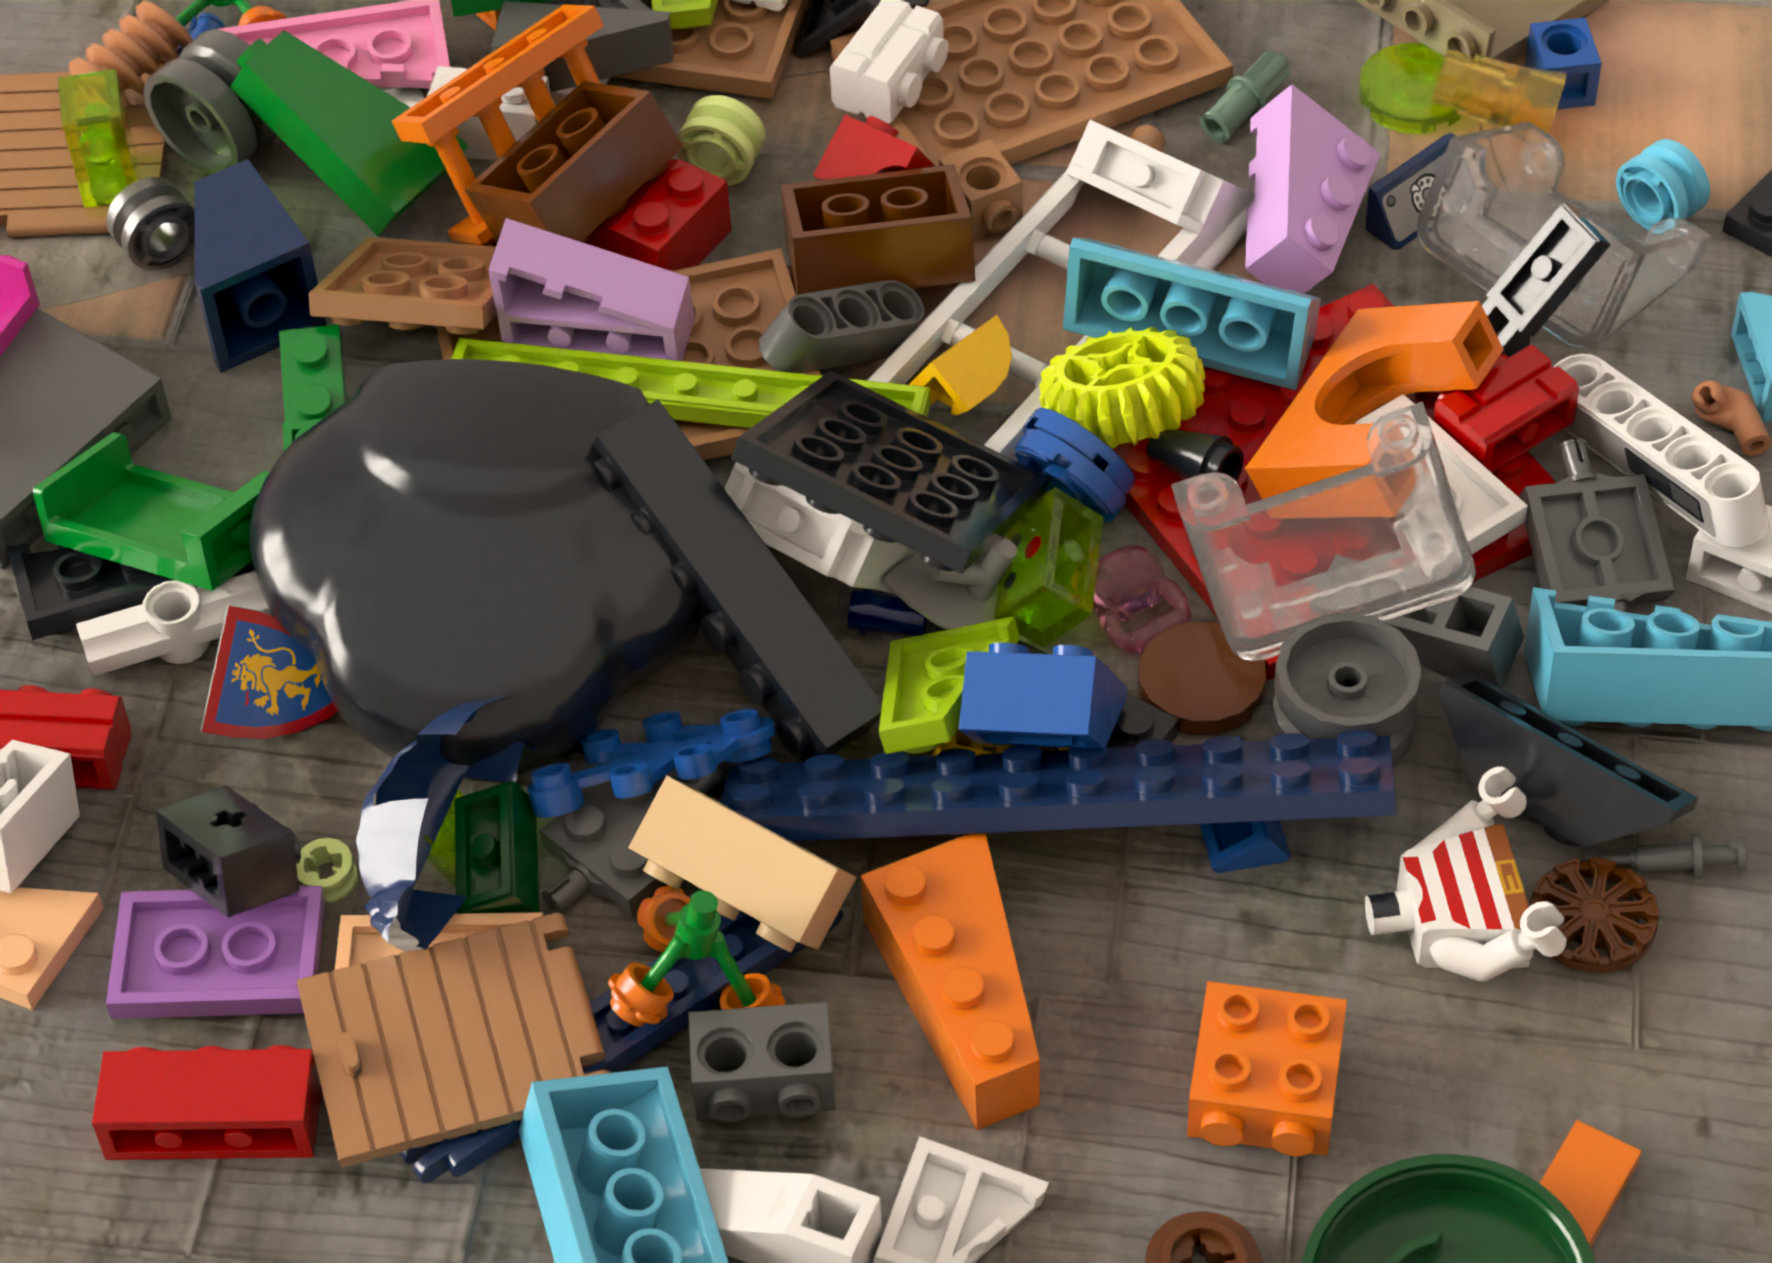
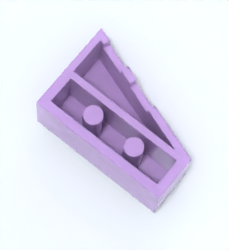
[1245,84,1381,294]
[488,218,695,361]

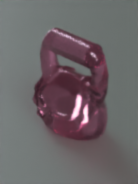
[1077,544,1192,655]

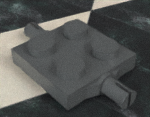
[1519,438,1675,613]
[540,765,726,916]

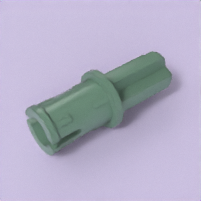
[1200,50,1291,143]

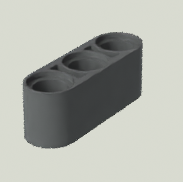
[759,280,924,373]

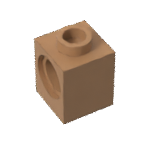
[939,139,1023,242]

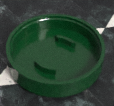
[1302,1154,1595,1263]

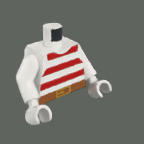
[1365,767,1567,982]

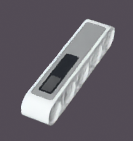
[1553,354,1770,548]

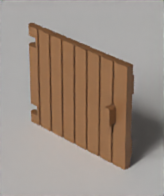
[0,72,167,237]
[296,913,610,1168]

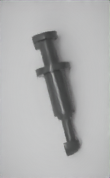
[1583,833,1747,879]

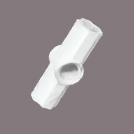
[76,570,273,677]

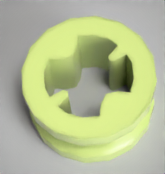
[296,838,359,903]

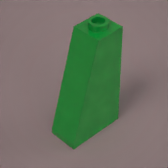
[230,30,469,236]

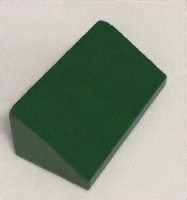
[454,780,539,914]

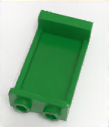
[33,432,269,591]

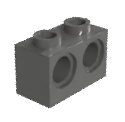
[689,1002,836,1123]

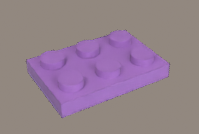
[106,886,326,1019]

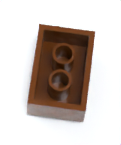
[465,81,683,244]
[780,164,975,295]

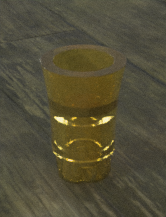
[1431,50,1567,149]

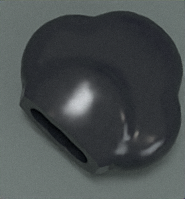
[249,359,701,772]

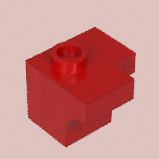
[812,114,935,180]

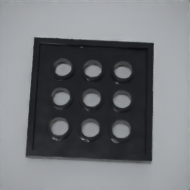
[731,370,1050,574]

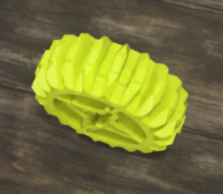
[1039,327,1206,449]

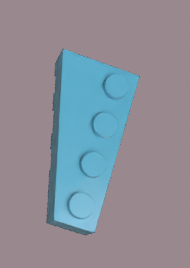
[1524,587,1772,731]

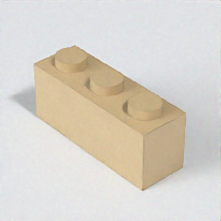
[628,776,857,952]

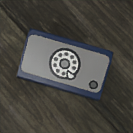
[1365,132,1474,250]

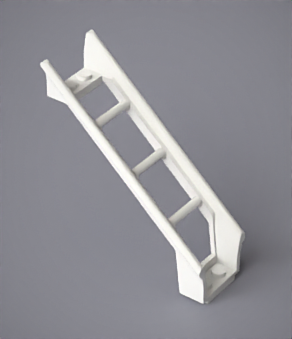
[724,120,1255,594]

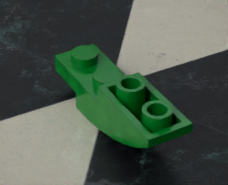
[279,324,349,451]

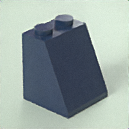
[194,159,327,373]

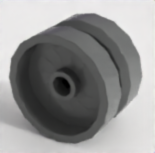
[143,29,278,175]
[1271,612,1422,768]

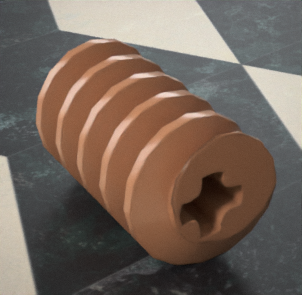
[69,1,193,122]

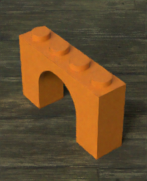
[1245,301,1504,516]

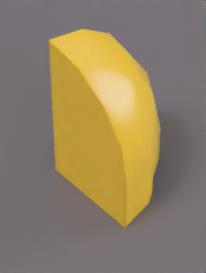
[909,315,1012,415]

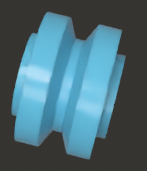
[1616,139,1710,234]

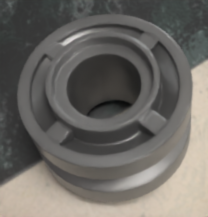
[106,177,195,271]

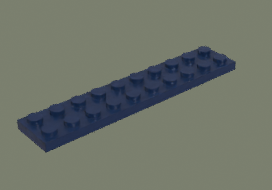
[720,730,1396,841]

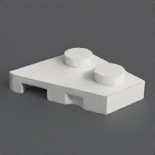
[873,1136,1049,1263]

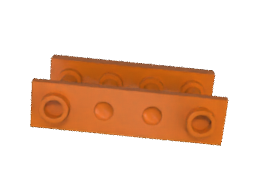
[391,4,604,246]

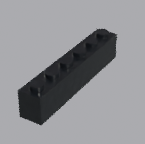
[592,399,882,762]

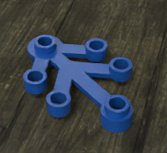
[527,709,776,818]

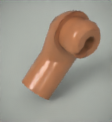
[1691,380,1772,456]

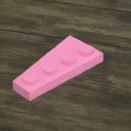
[218,0,450,89]

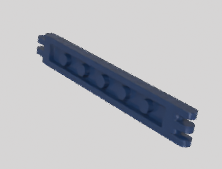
[398,909,843,1183]

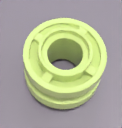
[676,95,766,186]

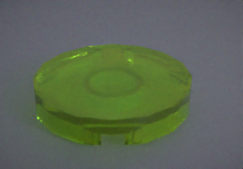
[1358,42,1472,134]

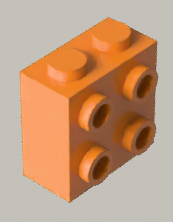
[1187,981,1347,1156]

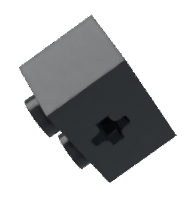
[156,785,301,918]

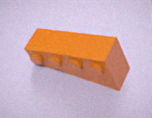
[861,833,1040,1130]

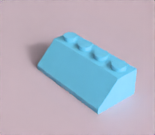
[1063,238,1321,390]
[518,1067,728,1263]

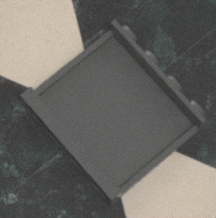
[0,308,172,569]

